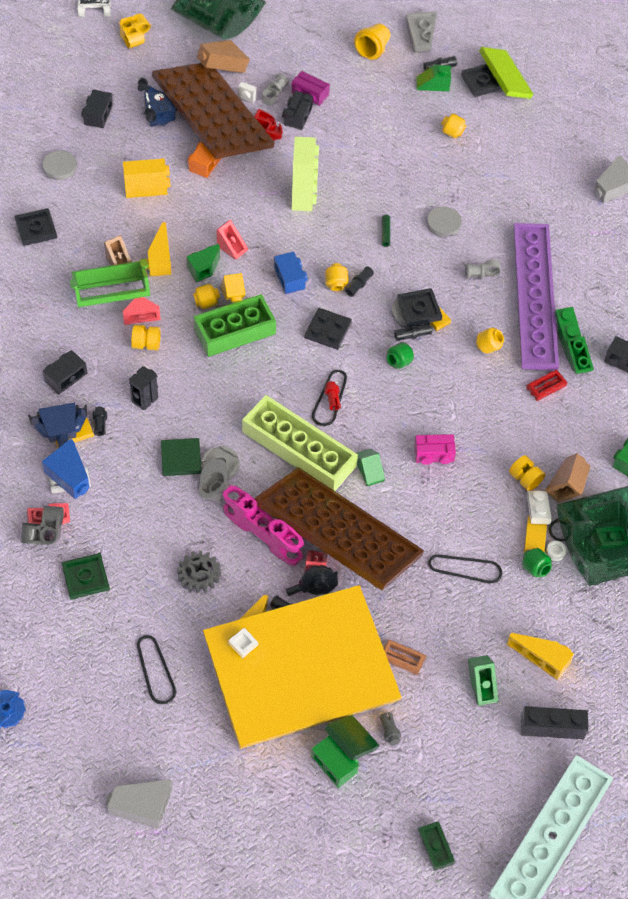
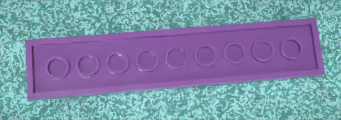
[513,223,559,370]

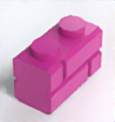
[414,434,456,465]

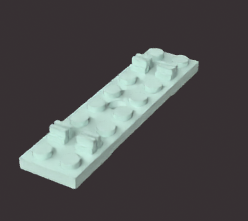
[488,755,614,899]

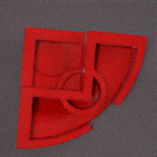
[254,109,283,140]

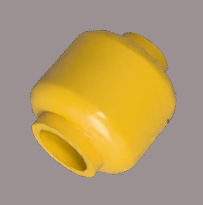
[441,113,467,139]
[325,263,349,291]
[193,284,221,310]
[476,327,504,354]

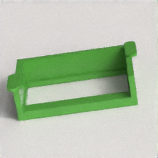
[70,259,151,307]

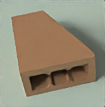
[196,40,250,73]
[545,453,590,503]

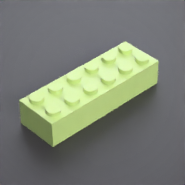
[242,395,358,491]

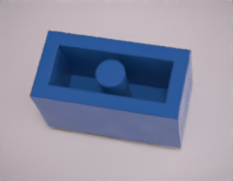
[274,251,308,294]

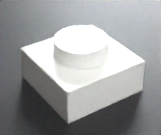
[239,82,256,103]
[228,628,258,658]

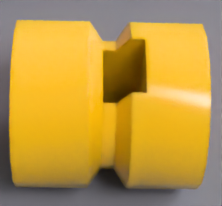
[131,325,161,351]
[509,455,546,491]

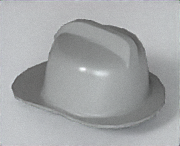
[199,459,230,503]

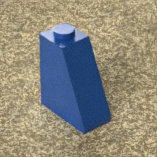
[42,439,90,499]

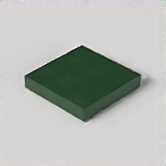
[161,438,201,476]
[61,553,110,600]
[324,715,380,760]

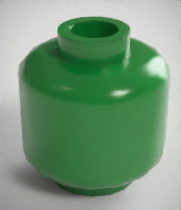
[386,342,414,369]
[522,548,552,577]

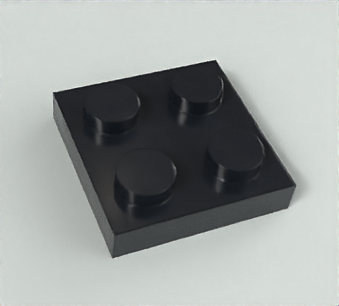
[461,64,502,97]
[14,208,57,246]
[397,288,442,327]
[304,307,352,350]

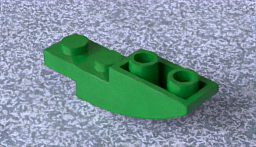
[554,307,594,374]

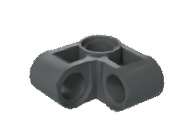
[21,506,64,545]

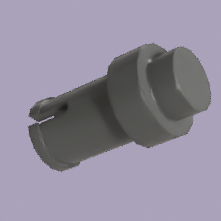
[380,712,401,745]

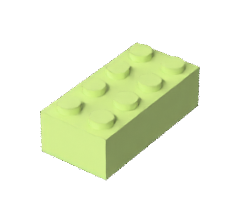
[292,137,319,211]

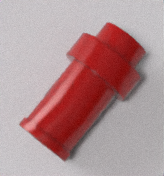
[324,381,341,410]

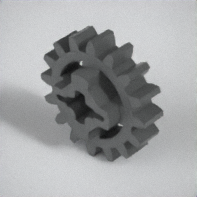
[177,550,221,594]

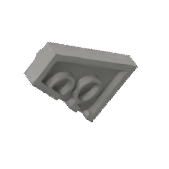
[406,11,437,52]

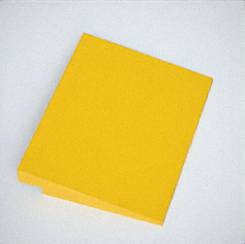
[203,585,402,749]

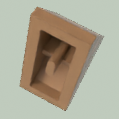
[104,235,132,265]

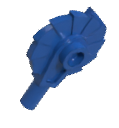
[0,690,26,728]

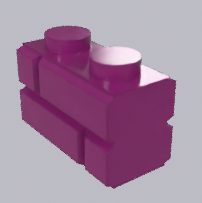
[291,70,330,106]

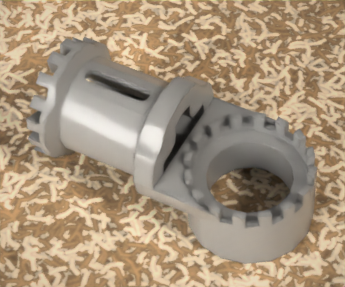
[262,73,289,105]
[465,259,501,279]

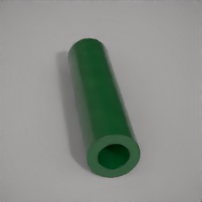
[382,214,390,247]

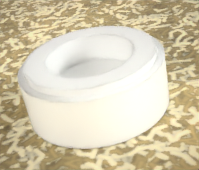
[546,541,566,561]

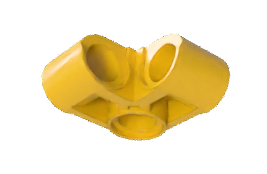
[119,13,151,49]

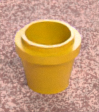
[354,23,390,60]

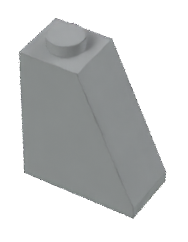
[594,155,628,204]
[106,780,173,829]

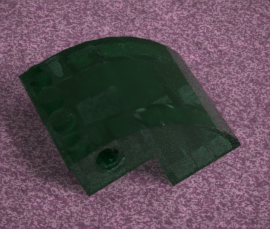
[171,0,266,39]
[557,486,628,586]

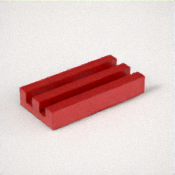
[526,369,568,401]

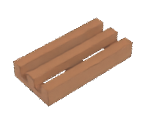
[384,640,426,675]

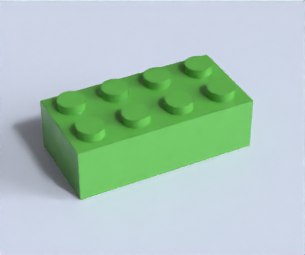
[194,294,276,357]

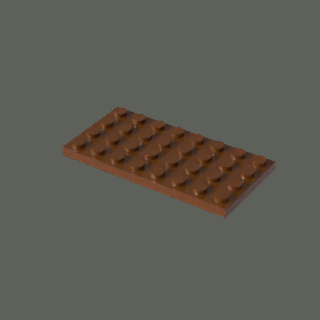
[152,63,275,159]
[254,467,424,591]

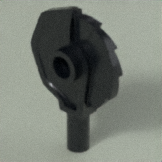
[286,565,338,596]

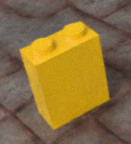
[123,158,170,198]

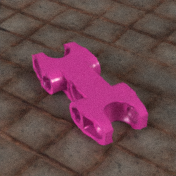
[223,486,304,566]

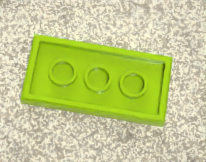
[479,47,534,99]

